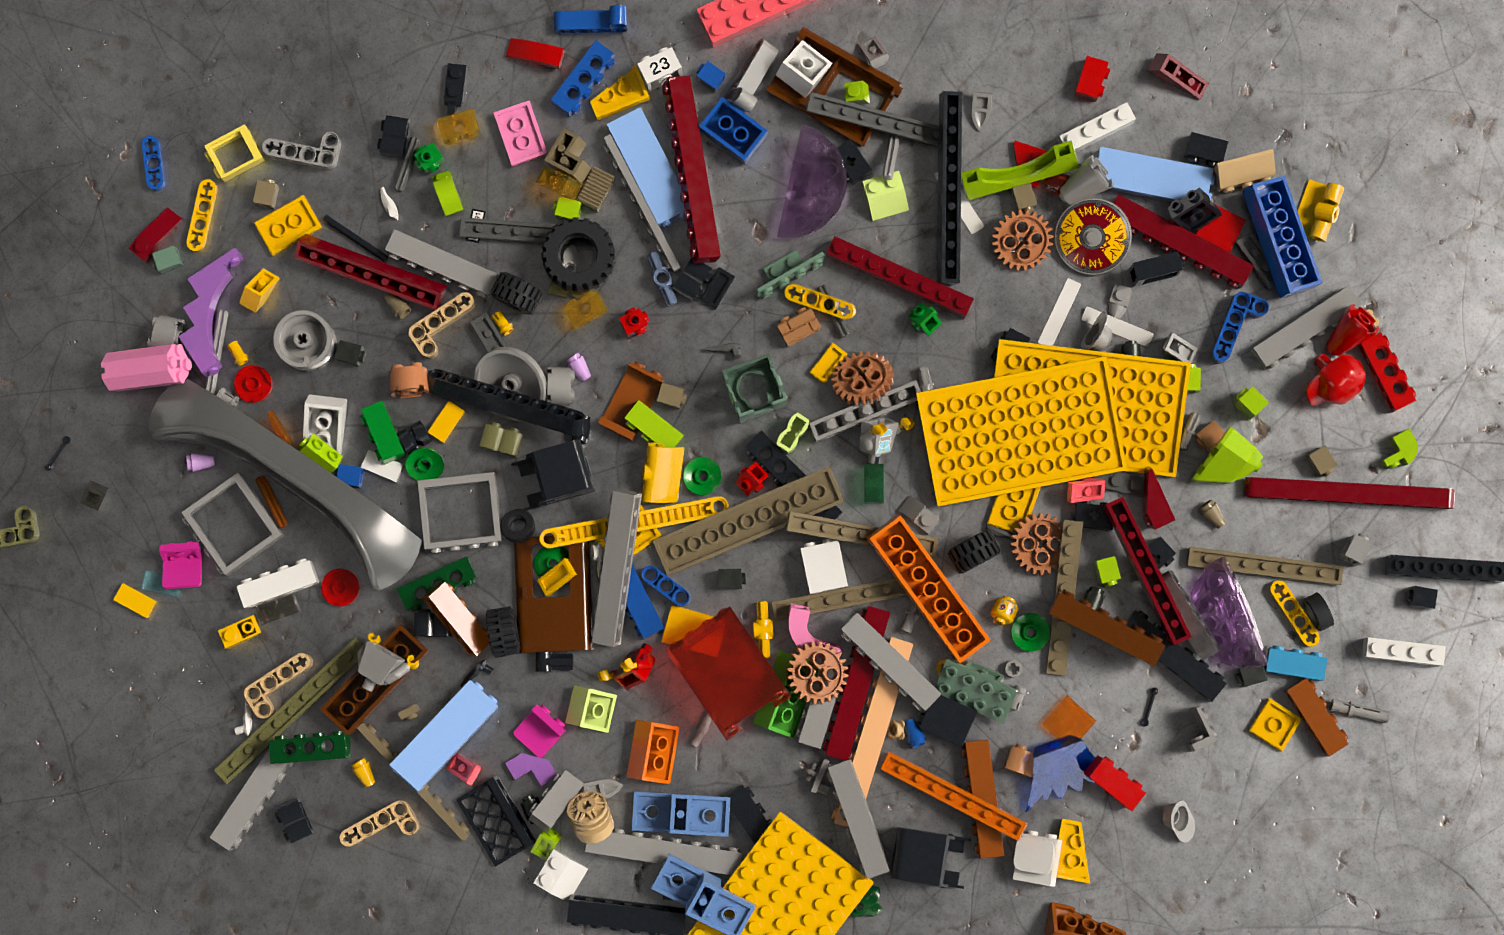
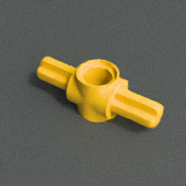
[753,601,773,658]

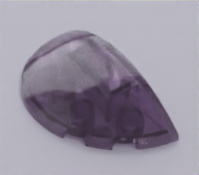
[777,124,847,238]
[1191,556,1268,669]

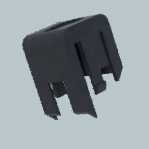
[511,439,595,511]
[890,827,971,889]

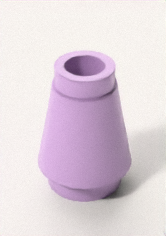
[566,352,591,382]
[186,453,215,472]

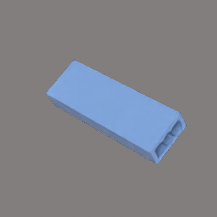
[607,107,685,228]
[1097,147,1215,203]
[389,680,498,793]

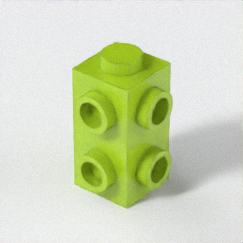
[298,433,343,473]

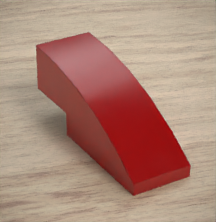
[506,38,565,70]

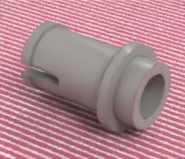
[1011,685,1027,711]

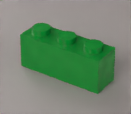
[360,401,405,465]

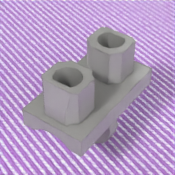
[804,759,833,794]

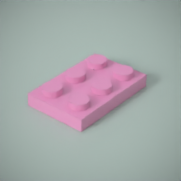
[494,101,548,167]

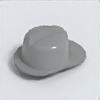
[1081,311,1113,351]
[1161,800,1195,843]

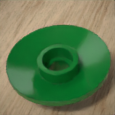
[406,448,444,481]
[683,457,722,495]
[534,546,569,577]
[1011,613,1050,652]

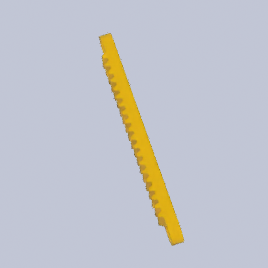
[539,497,728,548]

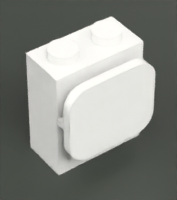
[800,539,848,595]
[1013,830,1062,886]

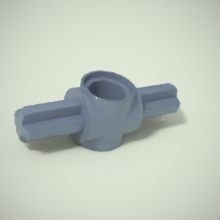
[647,251,677,306]

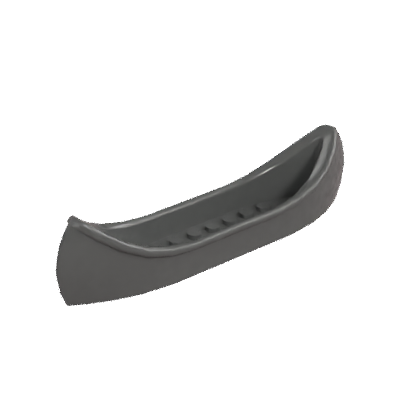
[149,379,422,591]

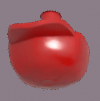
[1306,354,1366,406]

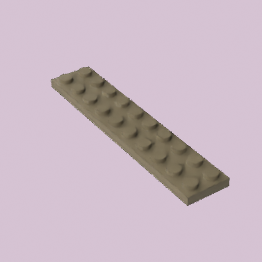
[653,466,845,576]

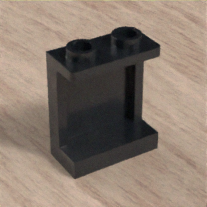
[917,695,978,747]

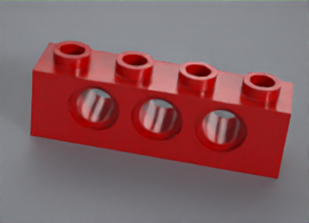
[1358,333,1416,413]

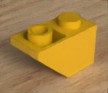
[218,615,261,649]

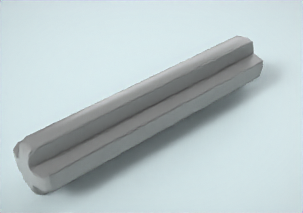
[882,135,899,180]

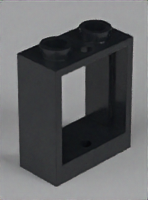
[1129,251,1185,287]

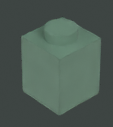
[151,245,183,274]

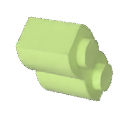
[777,413,809,454]

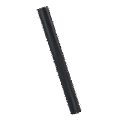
[322,215,389,262]

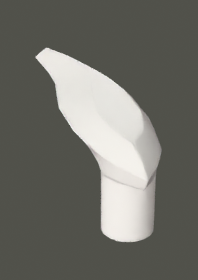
[380,187,398,220]
[235,699,252,736]

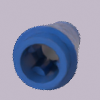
[904,718,926,749]

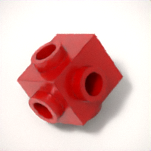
[619,307,650,338]
[735,462,769,496]

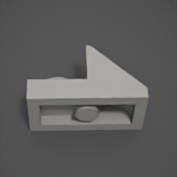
[858,36,889,68]
[1162,332,1198,363]
[898,496,940,534]

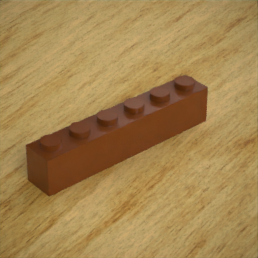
[961,739,1004,859]

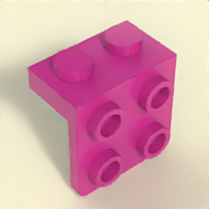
[159,541,202,589]
[514,704,567,758]

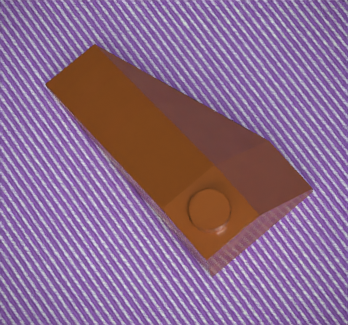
[1044,902,1126,935]

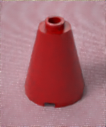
[1326,304,1379,356]

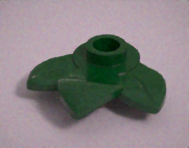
[851,886,883,917]

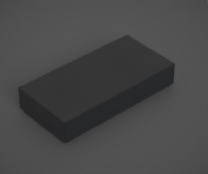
[700,267,735,310]

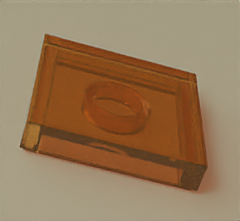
[267,410,295,448]
[1042,695,1096,750]

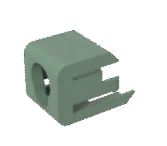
[722,354,787,424]

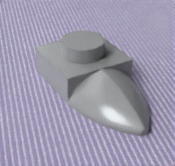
[972,92,993,131]
[1108,284,1133,319]
[583,779,623,799]

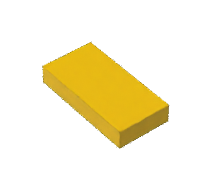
[809,343,848,385]
[428,401,465,443]
[537,558,577,596]
[113,583,157,618]

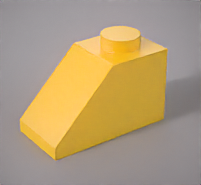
[239,268,279,313]

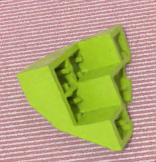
[1190,427,1263,484]

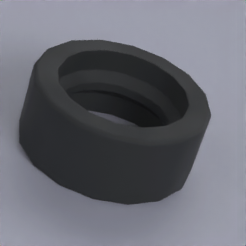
[1303,592,1334,632]

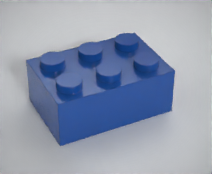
[699,97,768,165]

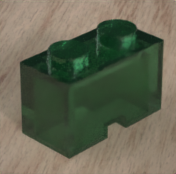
[864,464,884,504]

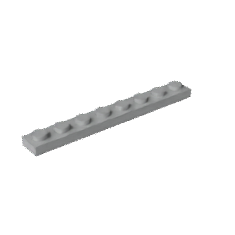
[602,134,681,274]

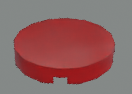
[234,365,272,403]
[321,568,360,607]

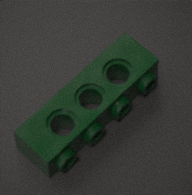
[397,556,478,612]
[269,731,351,764]

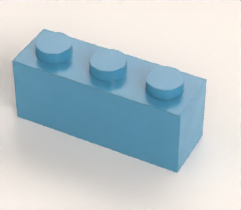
[1264,645,1327,681]

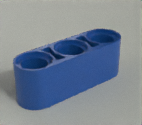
[642,566,690,607]

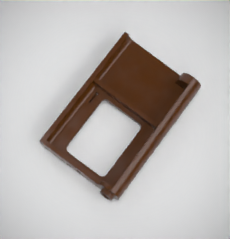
[766,27,903,147]
[514,536,593,653]

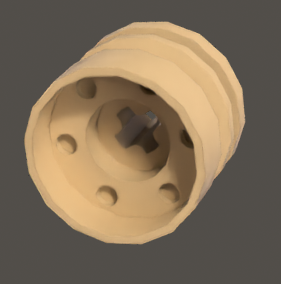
[567,791,614,844]

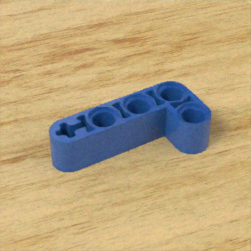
[554,5,627,34]
[1210,291,1269,364]

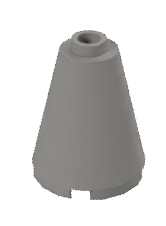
[1059,155,1114,205]

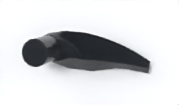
[460,659,494,687]

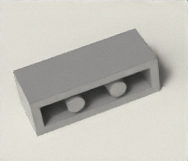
[796,686,838,749]
[529,770,584,833]

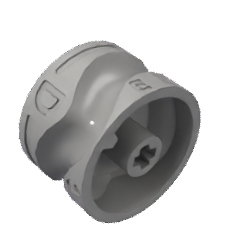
[274,310,337,372]

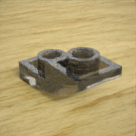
[255,593,301,625]

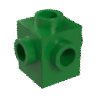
[414,142,445,174]
[908,303,942,336]

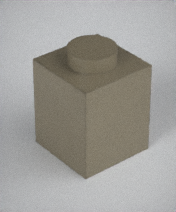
[253,178,279,209]
[1011,183,1037,213]
[657,383,687,409]
[1306,445,1337,477]

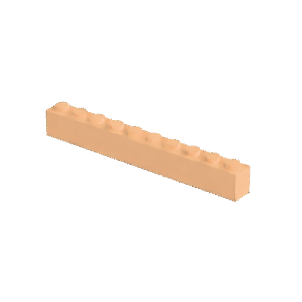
[831,637,913,827]

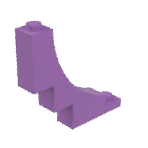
[178,248,244,377]

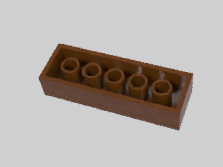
[1048,589,1165,667]
[320,624,431,736]

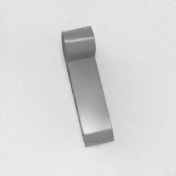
[724,38,778,112]
[262,132,341,170]

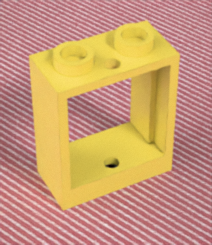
[204,124,265,182]

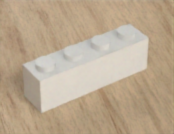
[1057,103,1136,152]
[236,559,319,609]
[1362,637,1446,666]

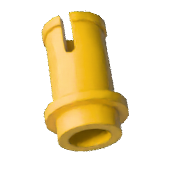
[491,311,513,336]
[227,341,248,366]

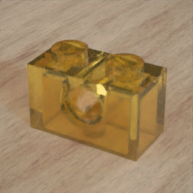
[437,108,481,145]
[536,165,583,201]
[563,290,609,331]

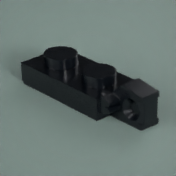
[444,63,467,117]

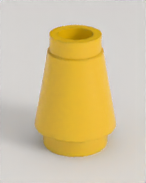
[351,757,375,788]

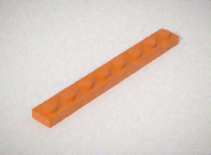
[881,752,1028,841]

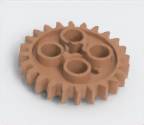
[991,208,1054,271]
[831,351,894,406]
[1009,513,1063,575]
[785,641,848,704]

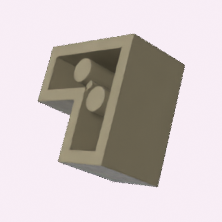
[544,128,591,184]

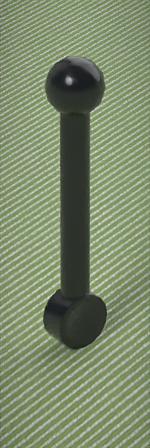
[45,436,71,471]
[1141,687,1159,726]

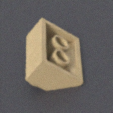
[1212,149,1276,194]

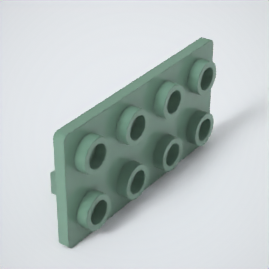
[756,250,825,299]
[935,658,1017,724]

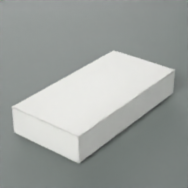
[361,450,404,483]

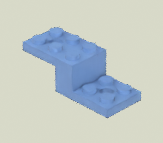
[632,791,731,837]
[651,853,756,935]

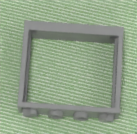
[181,472,285,576]
[418,472,503,553]

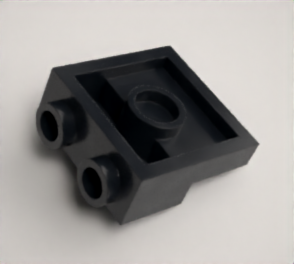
[1168,187,1222,233]

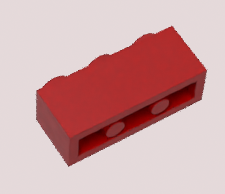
[1083,755,1146,811]

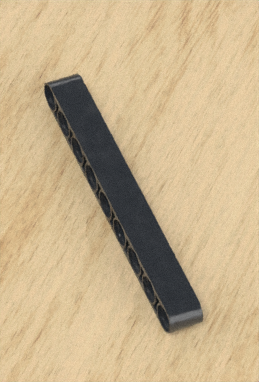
[428,369,585,436]

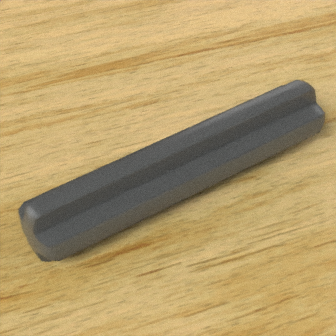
[394,137,420,192]
[817,285,849,338]

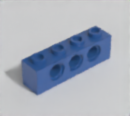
[551,40,615,117]

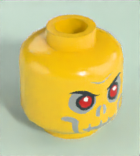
[990,596,1019,626]

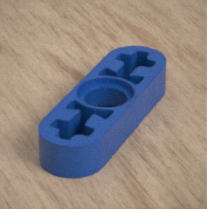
[142,136,165,191]

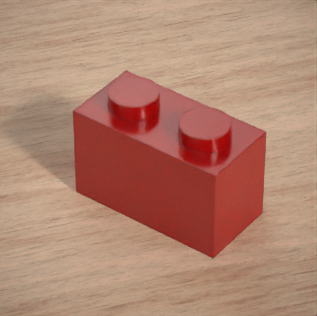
[1074,55,1110,102]

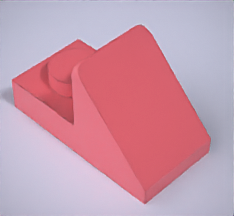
[1067,477,1105,503]
[446,753,481,786]

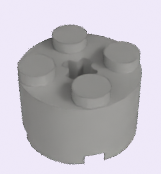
[147,315,187,349]
[546,367,575,406]

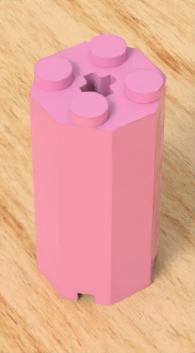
[101,344,192,392]

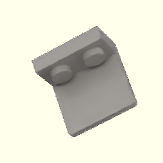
[1187,706,1217,752]

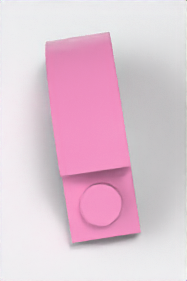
[788,603,841,659]

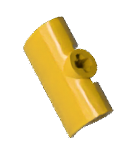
[1298,179,1344,242]
[641,442,684,503]

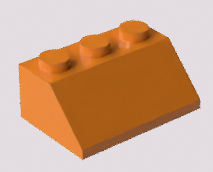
[626,720,680,784]

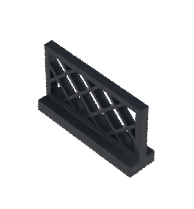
[456,775,536,867]

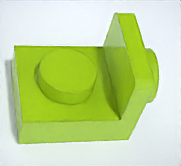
[530,828,562,861]

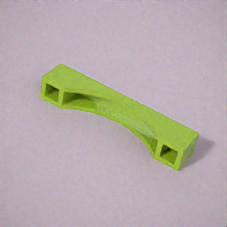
[961,140,1079,200]

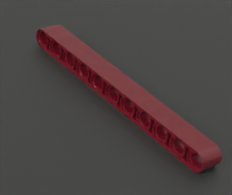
[1244,477,1455,509]

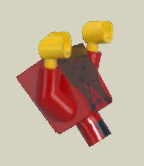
[597,643,656,689]

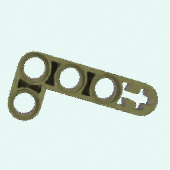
[0,506,40,549]

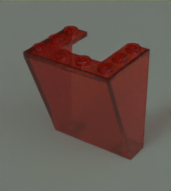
[665,606,791,741]

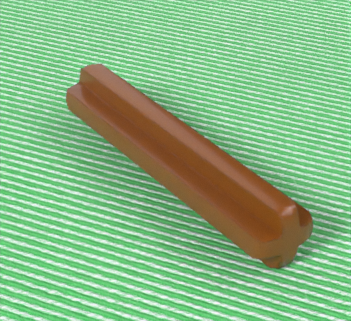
[255,475,288,529]

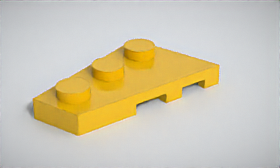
[590,65,650,121]
[1057,818,1090,884]

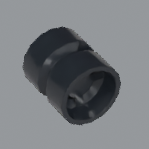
[397,420,433,454]

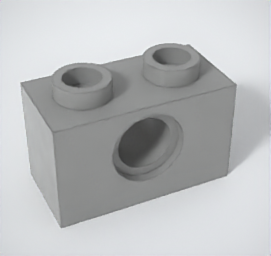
[1338,533,1373,566]

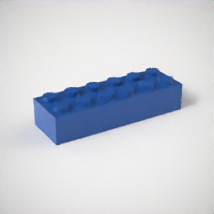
[1242,176,1323,298]

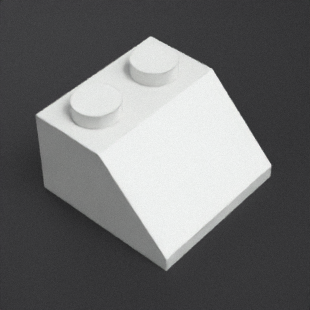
[776,40,832,98]
[534,849,588,902]

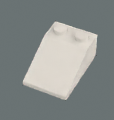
[303,394,347,454]

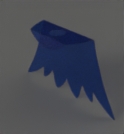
[1025,735,1095,812]

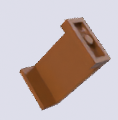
[598,361,664,442]

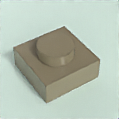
[398,704,420,721]

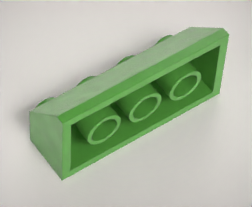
[753,651,819,739]

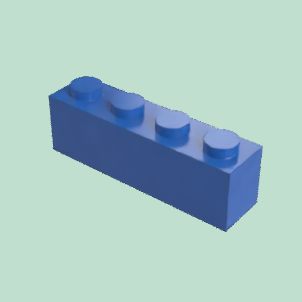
[625,564,665,640]

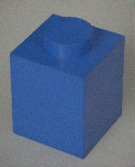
[696,61,726,93]
[334,464,364,488]

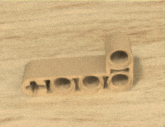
[409,292,476,359]
[244,653,313,719]
[340,800,420,847]

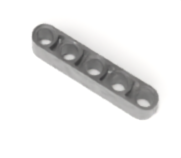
[1162,570,1220,661]

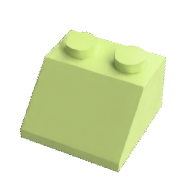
[862,171,909,221]
[565,685,617,733]

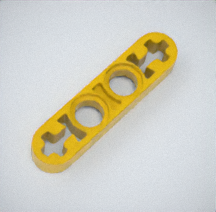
[187,179,217,252]
[785,284,856,319]
[1269,580,1320,647]

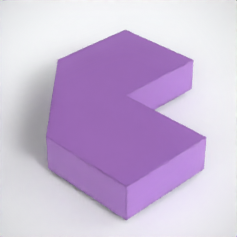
[505,753,557,787]

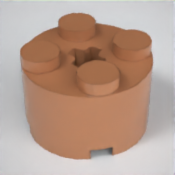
[389,362,429,399]

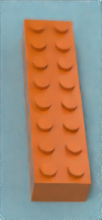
[866,515,991,663]

